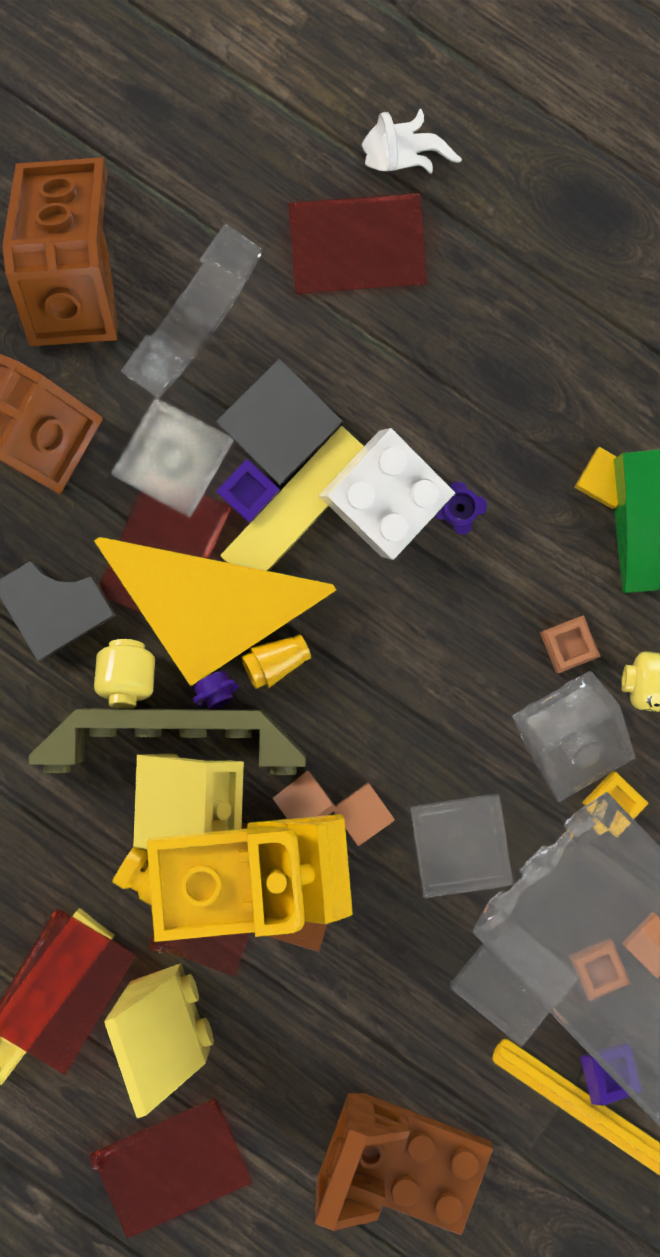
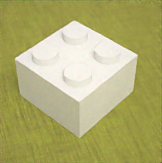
[319,428,455,560]

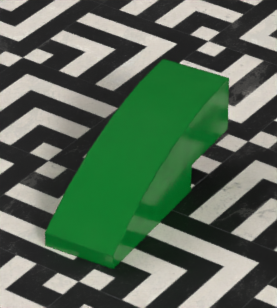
[614,449,660,594]

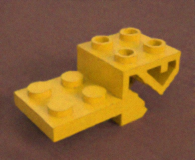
[146,814,353,942]

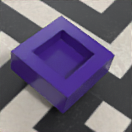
[216,459,280,524]
[580,1045,639,1106]

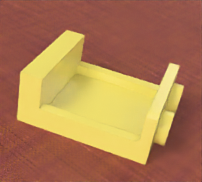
[133,754,244,849]

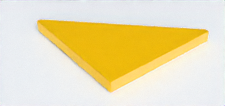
[94,537,336,686]

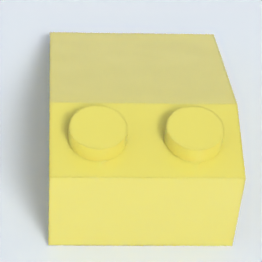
[104,963,214,1118]

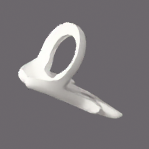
[362,109,462,174]

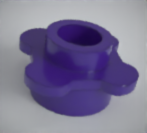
[435,482,487,535]
[193,671,239,710]

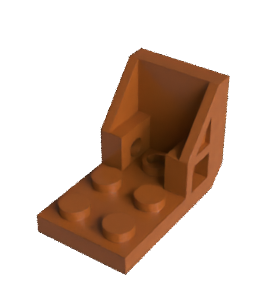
[2,157,118,347]
[0,354,103,494]
[315,1093,493,1236]

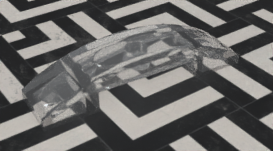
[121,223,262,399]

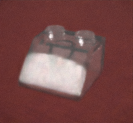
[512,671,635,802]

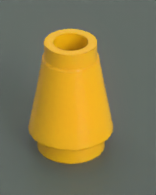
[241,634,311,689]

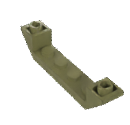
[29,708,306,775]

